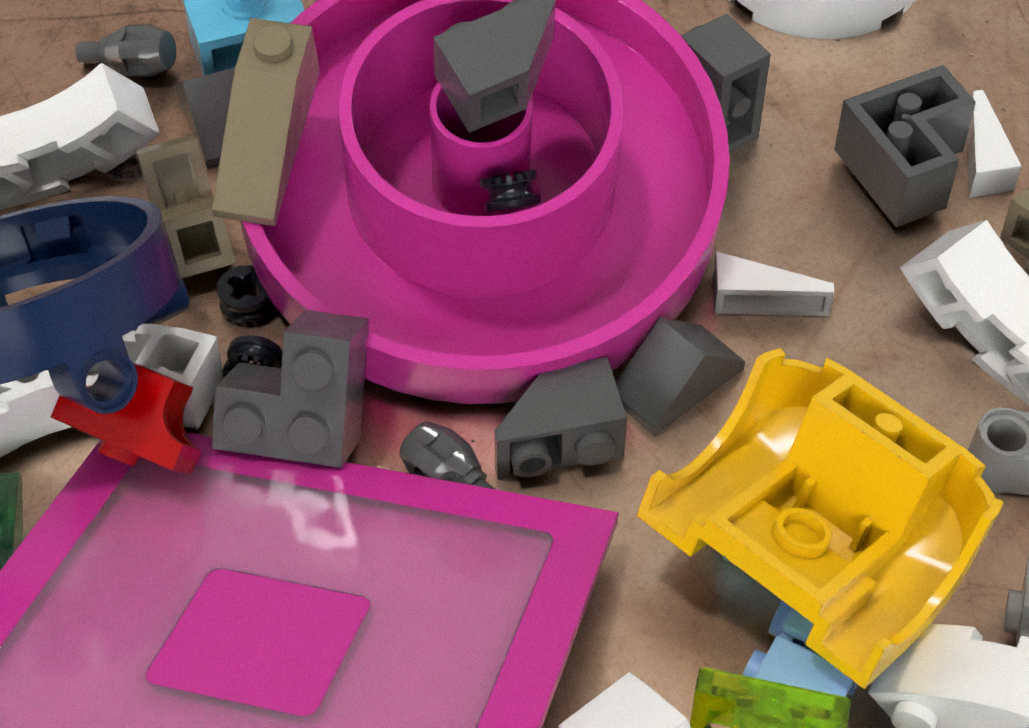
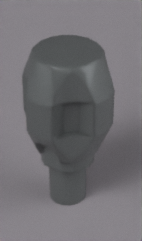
[75,24,177,78]
[399,421,495,489]

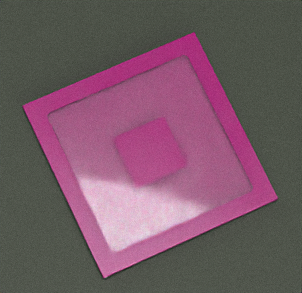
[0,432,619,728]

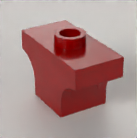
[50,362,202,474]

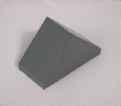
[175,67,235,169]
[616,317,745,436]

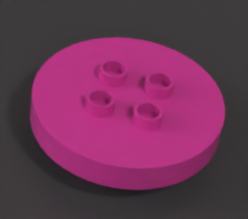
[240,0,730,404]

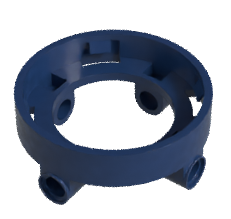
[0,196,189,414]

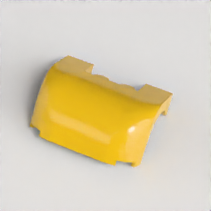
[636,348,1004,689]

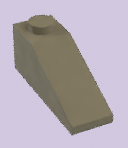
[212,18,320,226]

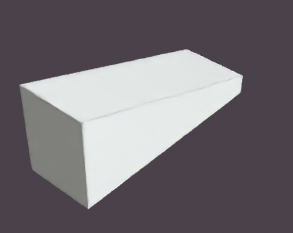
[967,90,1021,198]
[713,251,834,317]

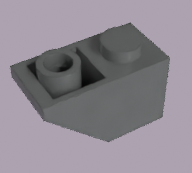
[433,0,556,133]
[494,357,627,479]

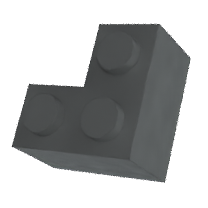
[681,14,771,153]
[834,65,976,227]
[212,310,369,468]

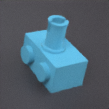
[183,0,305,76]

